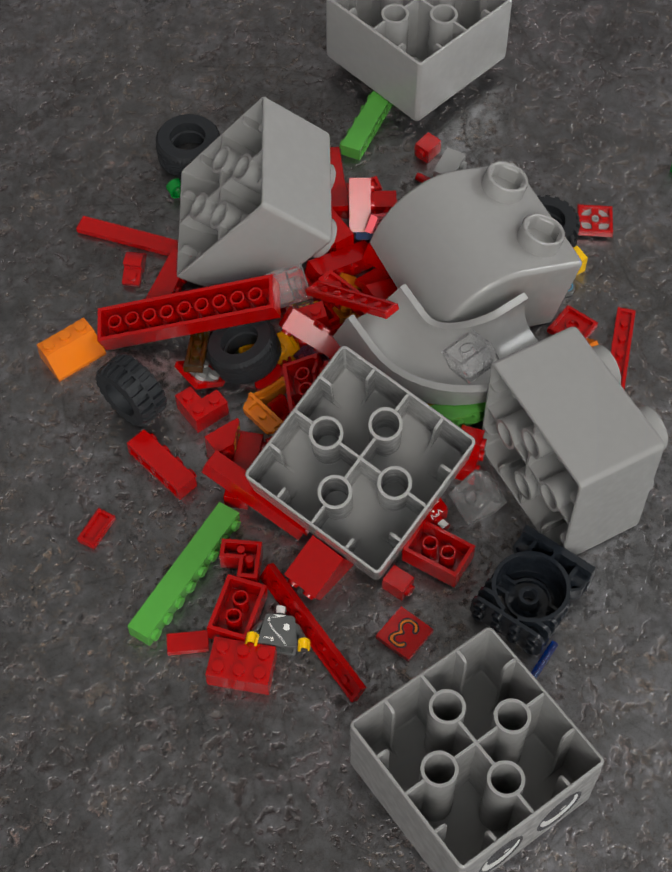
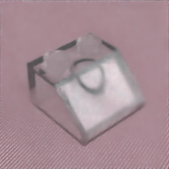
[265,263,312,308]
[449,469,507,525]

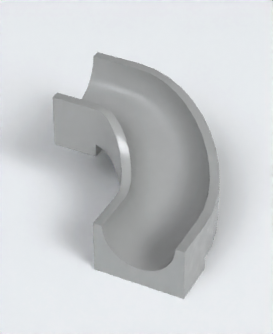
[333,284,539,405]

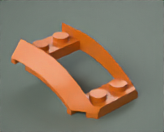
[243,376,286,435]

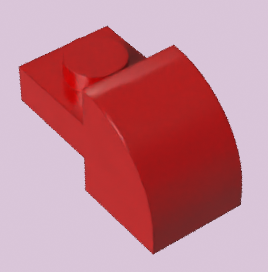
[122,251,147,287]

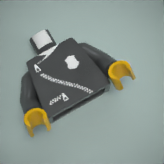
[245,605,310,656]

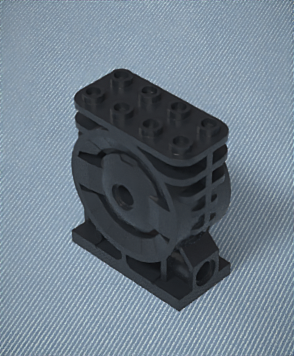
[470,525,596,656]

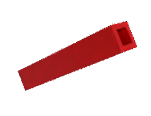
[202,450,309,540]

